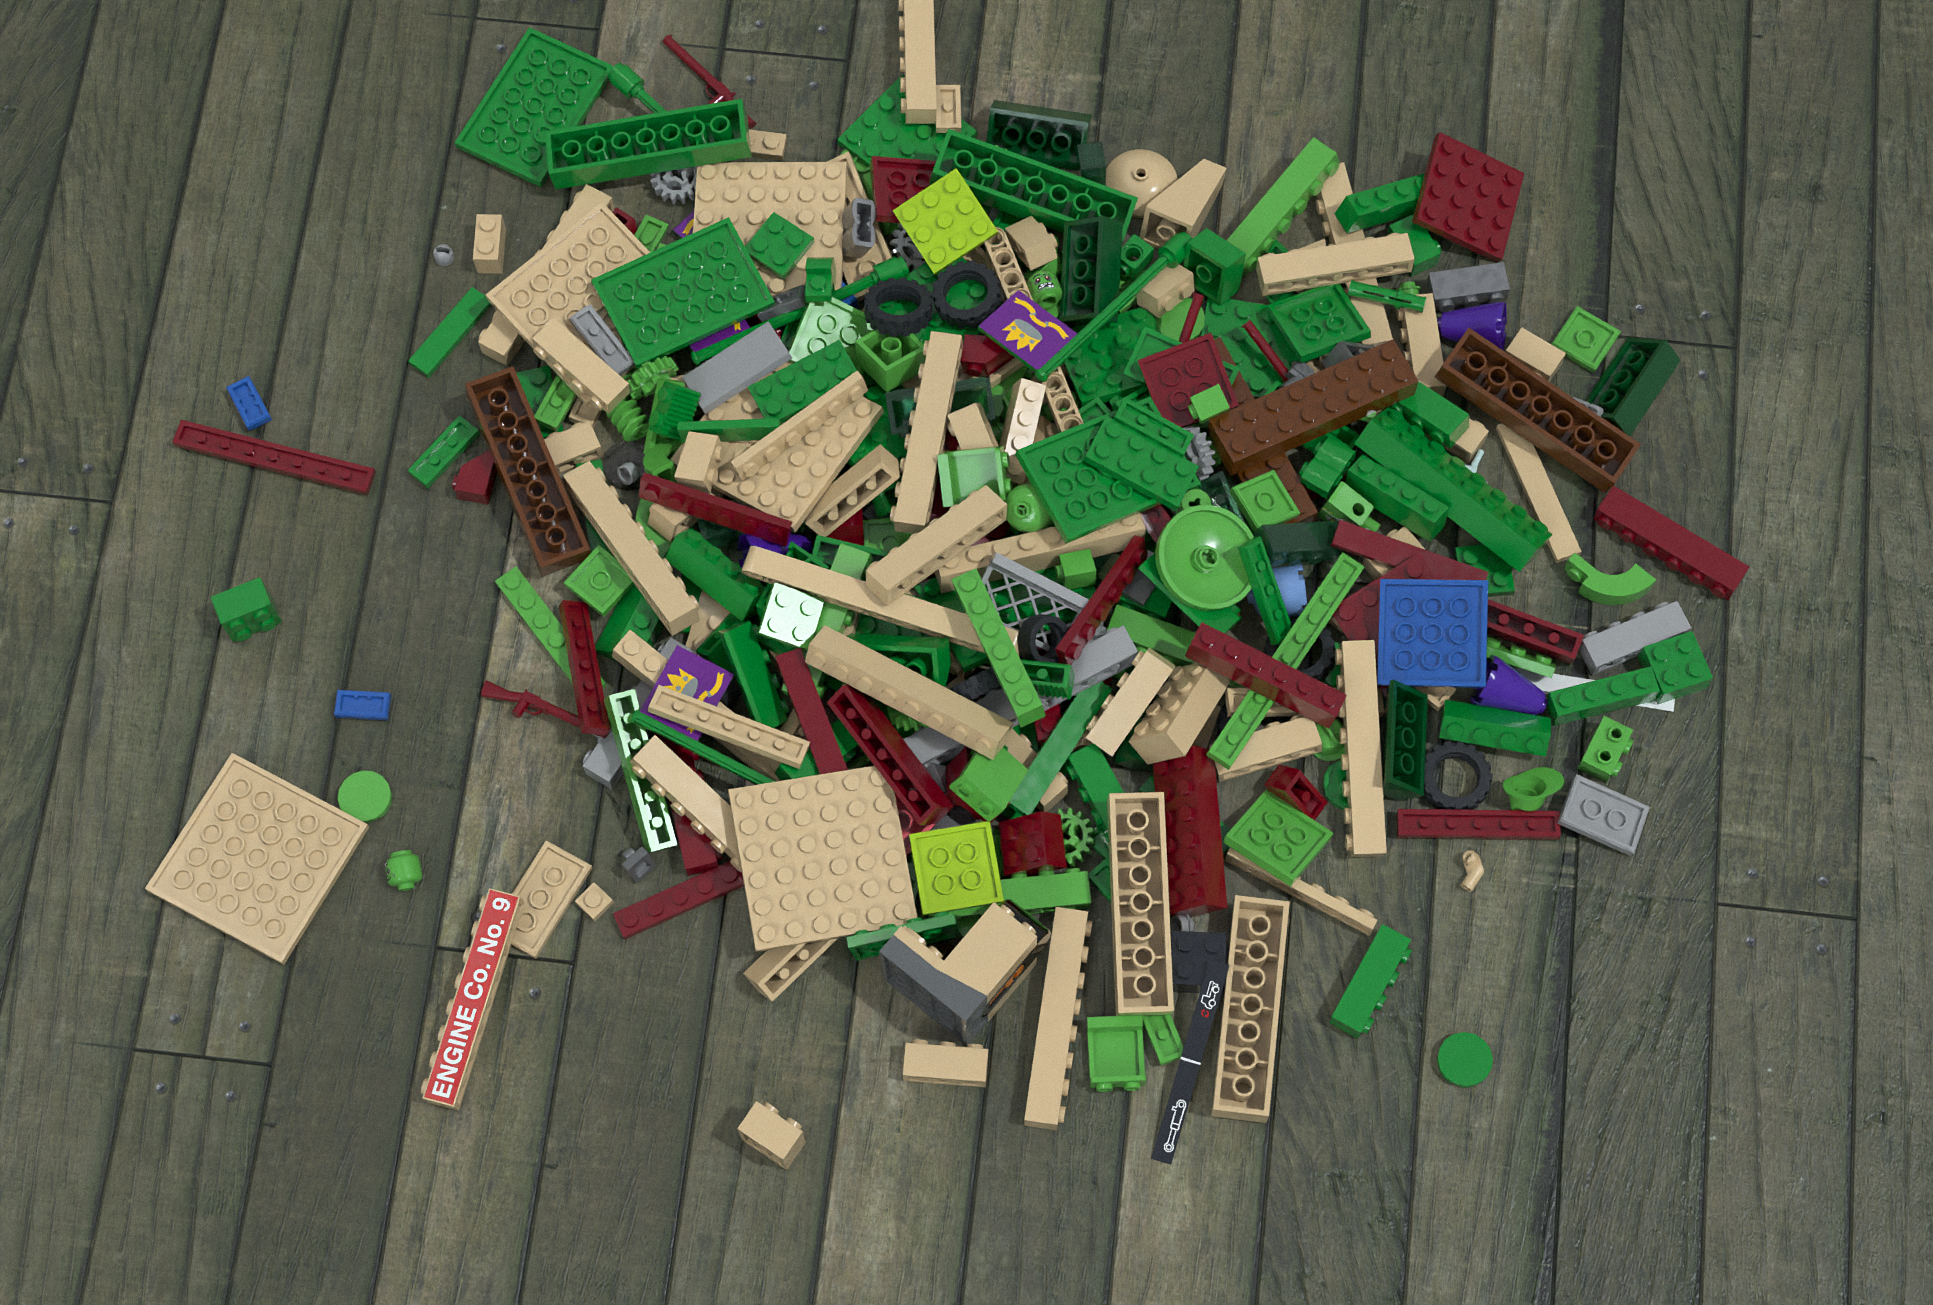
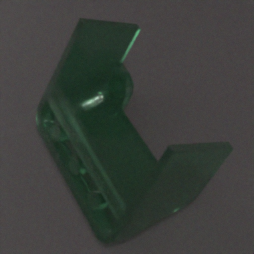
[885,376,996,438]

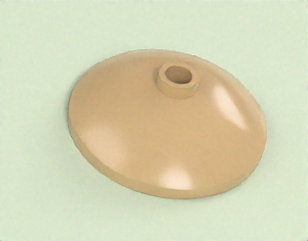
[1103,149,1178,218]

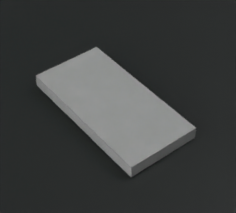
[682,322,792,414]

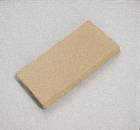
[511,841,593,959]

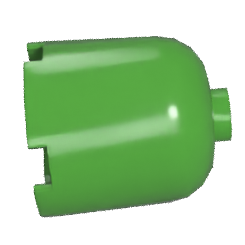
[1005,481,1055,533]

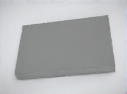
[1557,774,1650,856]

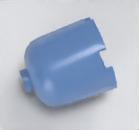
[1247,564,1307,617]

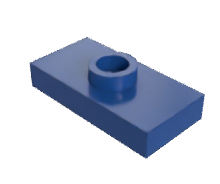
[226,376,272,431]
[334,690,391,721]

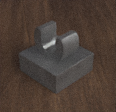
[622,847,657,884]

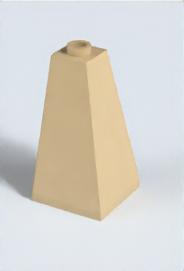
[1139,159,1227,249]

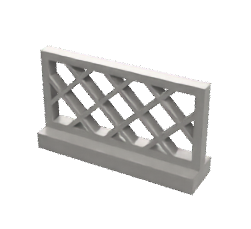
[981,552,1089,651]

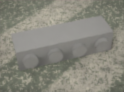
[1579,601,1692,676]

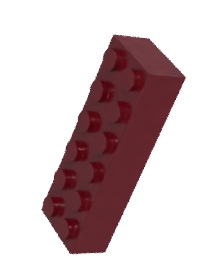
[1152,745,1228,917]

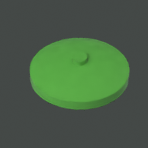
[1156,505,1254,611]

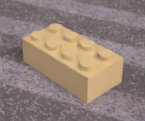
[1129,662,1230,764]

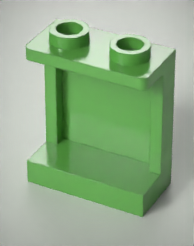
[937,446,1013,507]
[949,748,1028,822]
[1087,1015,1146,1092]

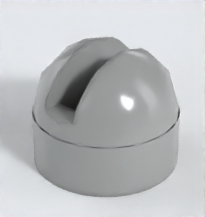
[433,244,454,266]
[617,462,640,485]

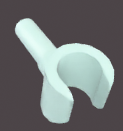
[1465,449,1484,473]

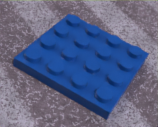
[1377,579,1489,688]

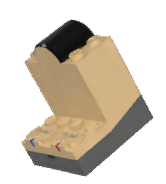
[879,899,1051,1046]

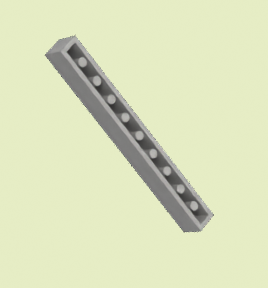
[902,625,1138,765]

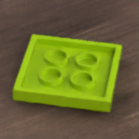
[893,168,998,275]
[909,821,1004,916]

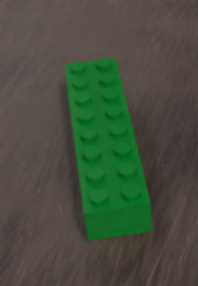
[545,99,752,190]
[929,129,1138,243]
[1354,407,1553,572]

